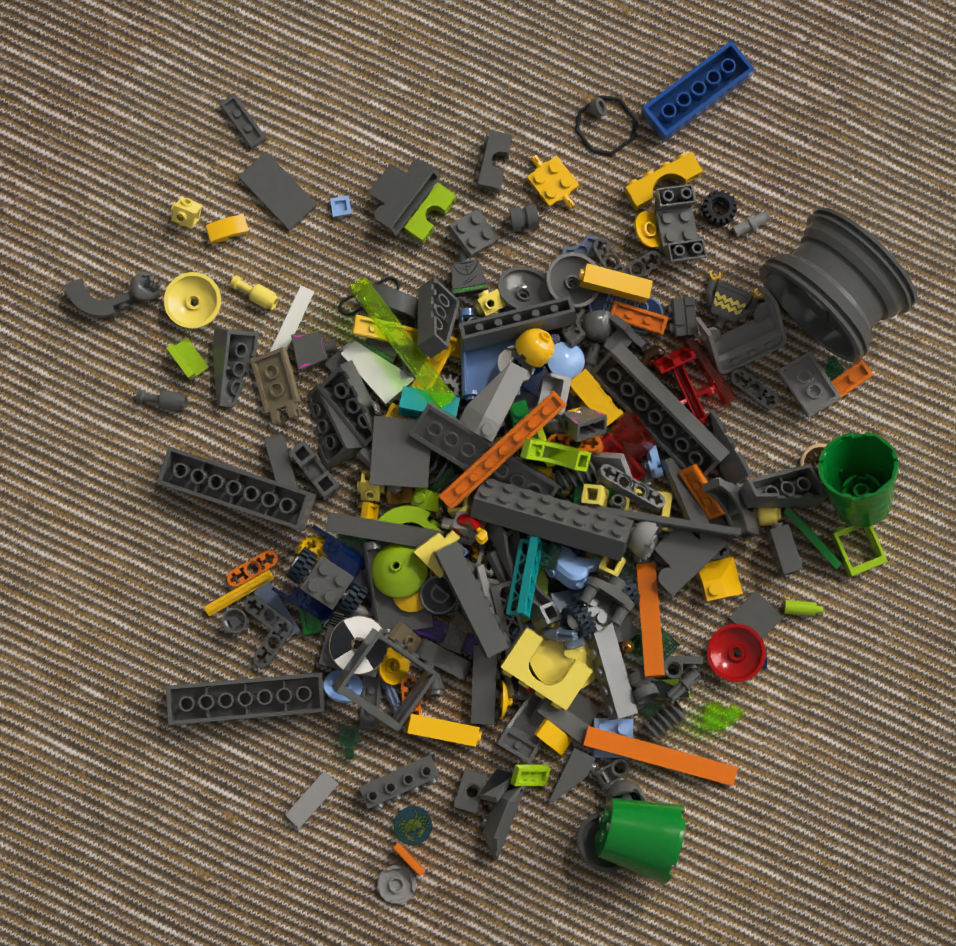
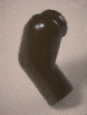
[640,345,665,368]

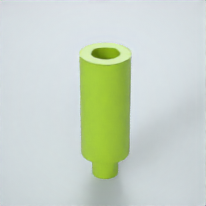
[783,600,823,616]

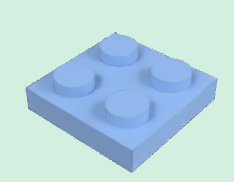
[593,718,633,758]

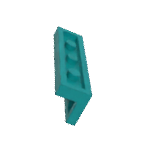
[506,536,543,618]

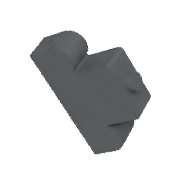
[369,160,441,236]
[654,529,728,598]

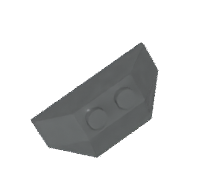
[481,786,526,860]

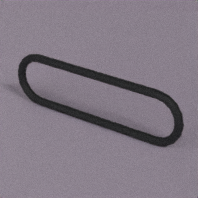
[339,277,400,316]

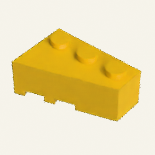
[569,369,623,426]

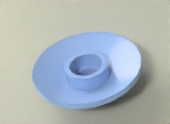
[324,670,363,703]

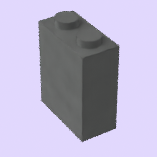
[765,522,803,577]

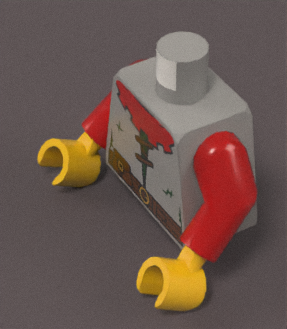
[441,511,488,564]

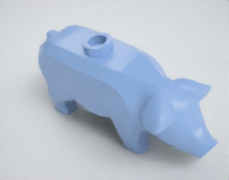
[526,534,601,590]

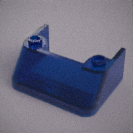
[272,524,364,621]

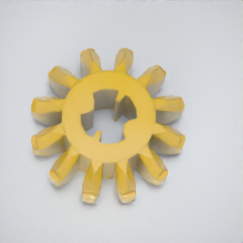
[296,534,330,567]

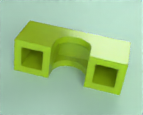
[404,183,457,245]

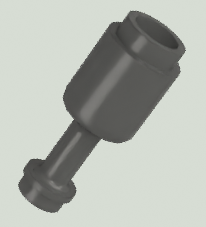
[136,390,188,411]

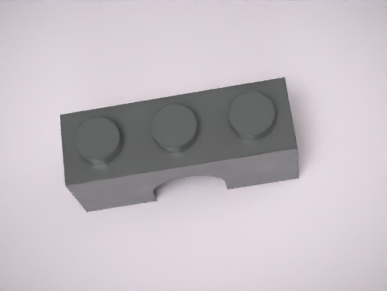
[475,130,512,194]
[289,441,341,499]

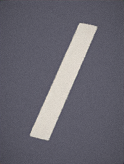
[255,286,314,385]

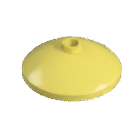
[164,272,221,329]

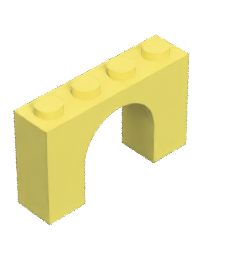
[500,626,592,710]

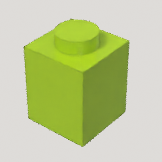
[411,488,441,513]

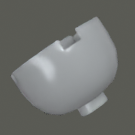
[628,521,663,560]

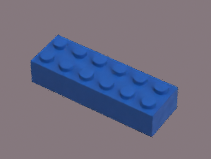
[641,40,755,142]

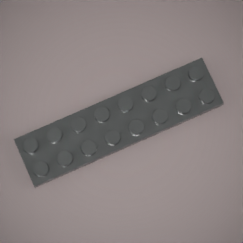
[408,402,560,497]

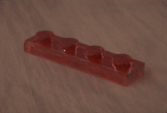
[684,337,735,407]

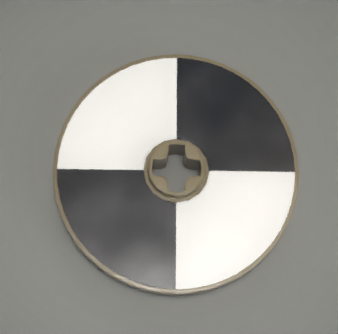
[329,615,388,675]

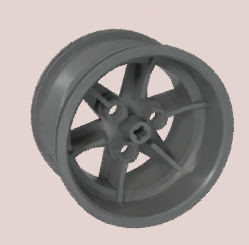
[759,207,917,363]

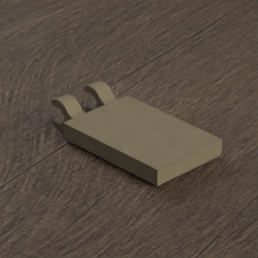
[250,347,302,425]

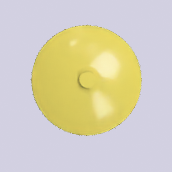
[529,622,596,689]

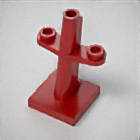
[650,346,716,424]

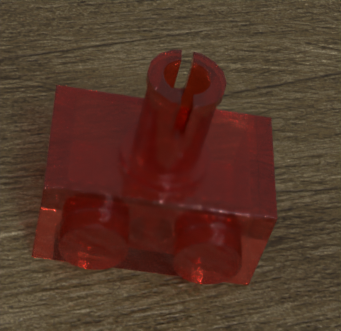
[611,412,657,459]

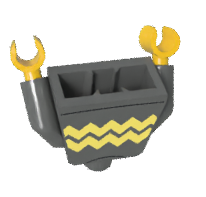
[706,270,764,329]

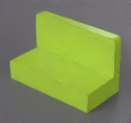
[166,338,209,381]

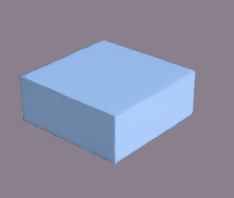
[330,195,352,218]

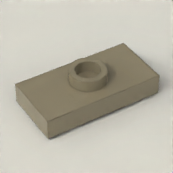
[389,621,423,652]

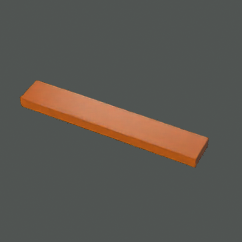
[636,562,665,678]

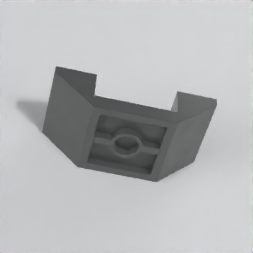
[654,184,707,263]

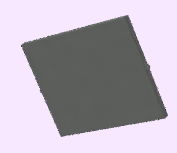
[370,416,430,489]

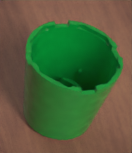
[818,432,899,527]
[595,798,685,884]

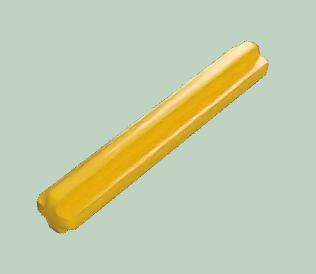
[204,570,274,616]

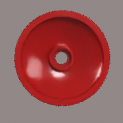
[707,624,766,682]

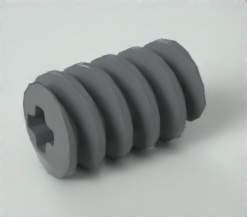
[555,461,597,494]
[643,700,686,740]

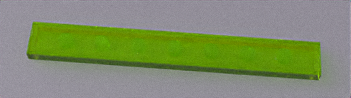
[349,276,456,408]

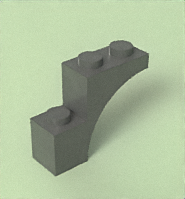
[703,478,759,541]

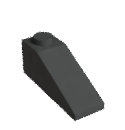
[548,748,597,803]

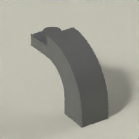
[64,278,134,319]
[357,284,418,321]

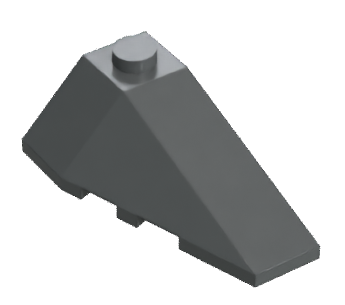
[212,327,259,407]
[307,384,364,469]
[708,409,752,485]

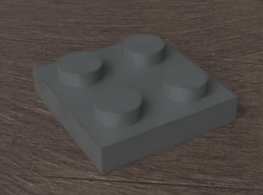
[447,209,500,258]

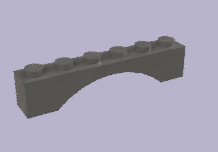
[485,523,562,632]

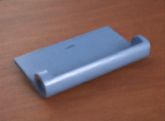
[459,308,521,402]

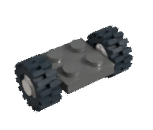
[285,547,368,617]
[560,573,640,639]

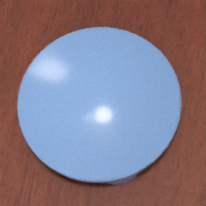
[547,342,585,378]

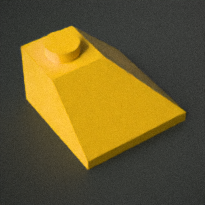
[698,557,743,603]

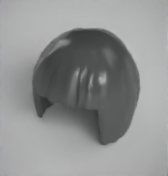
[582,310,612,341]

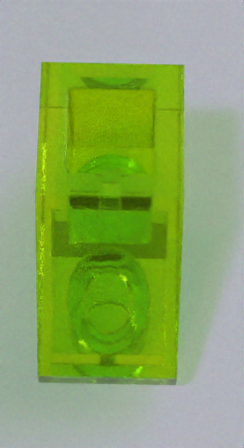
[700,701,745,731]

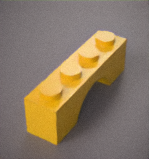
[625,152,703,211]

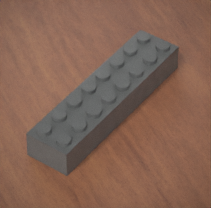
[590,342,730,477]
[157,447,316,531]
[470,478,634,561]
[166,673,327,725]

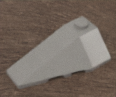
[460,362,528,442]

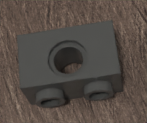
[453,768,488,814]

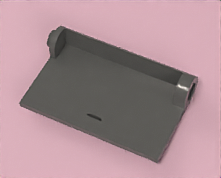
[361,541,434,638]

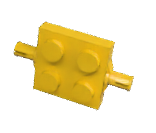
[526,155,579,209]

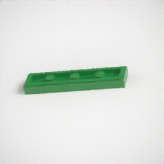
[784,507,842,569]

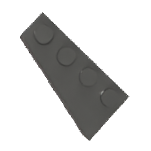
[418,277,460,358]

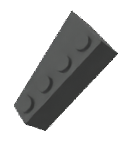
[317,360,380,447]
[739,463,828,508]

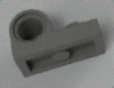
[663,655,703,679]

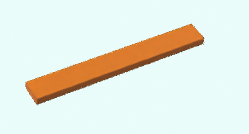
[438,390,567,511]
[583,726,738,786]

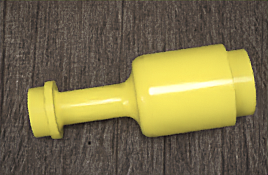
[230,276,279,310]

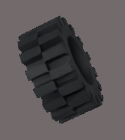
[702,190,737,226]

